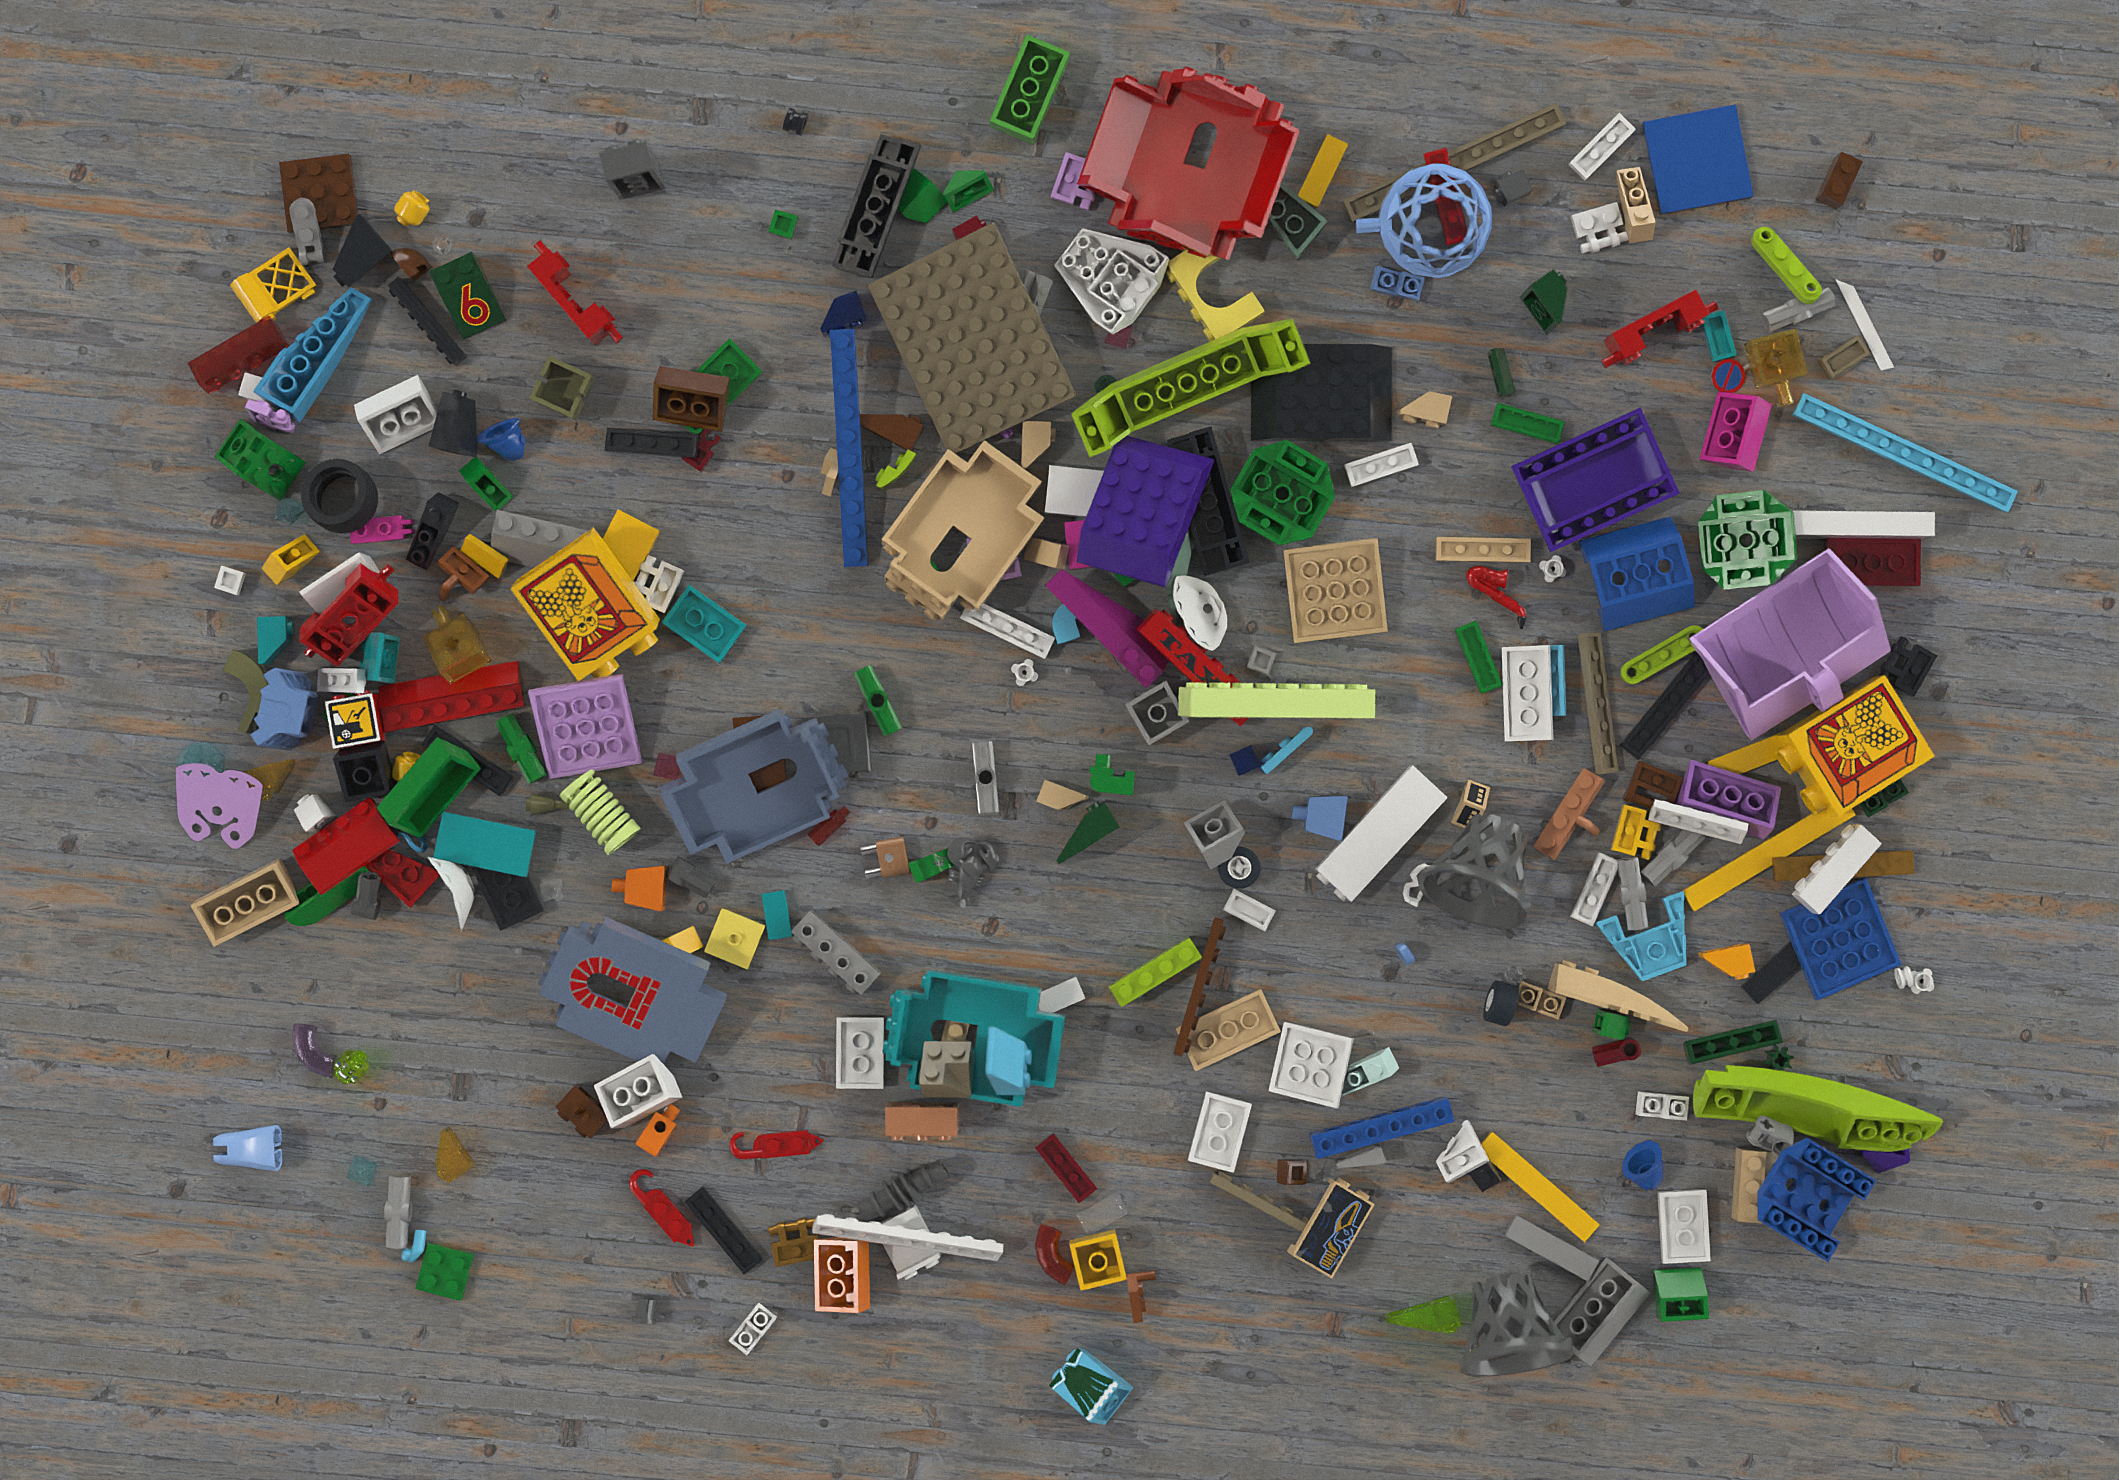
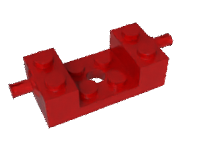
[527,240,623,346]
[1601,289,1719,369]
[299,563,399,667]

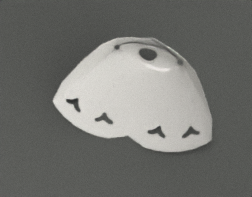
[1173,575,1227,651]
[428,857,475,932]

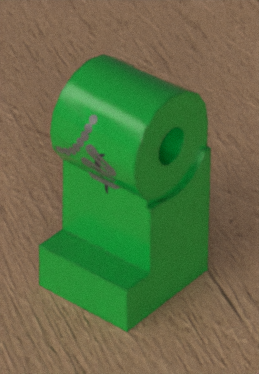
[908,848,955,883]

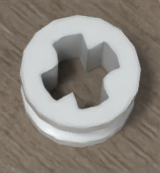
[1894,966,1913,989]

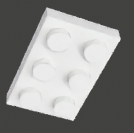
[836,1017,884,1089]
[1188,1091,1252,1173]
[1657,1189,1711,1264]

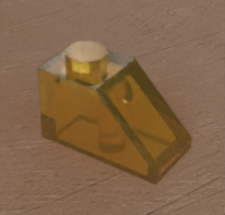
[243,759,296,802]
[435,1126,476,1184]

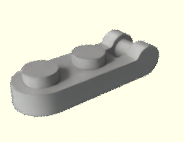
[290,198,326,265]

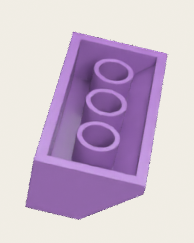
[1675,760,1781,840]

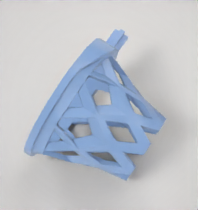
[1356,164,1492,278]

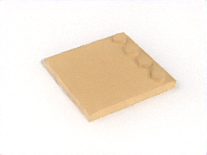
[1283,537,1388,643]

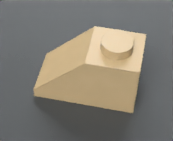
[1021,421,1056,470]

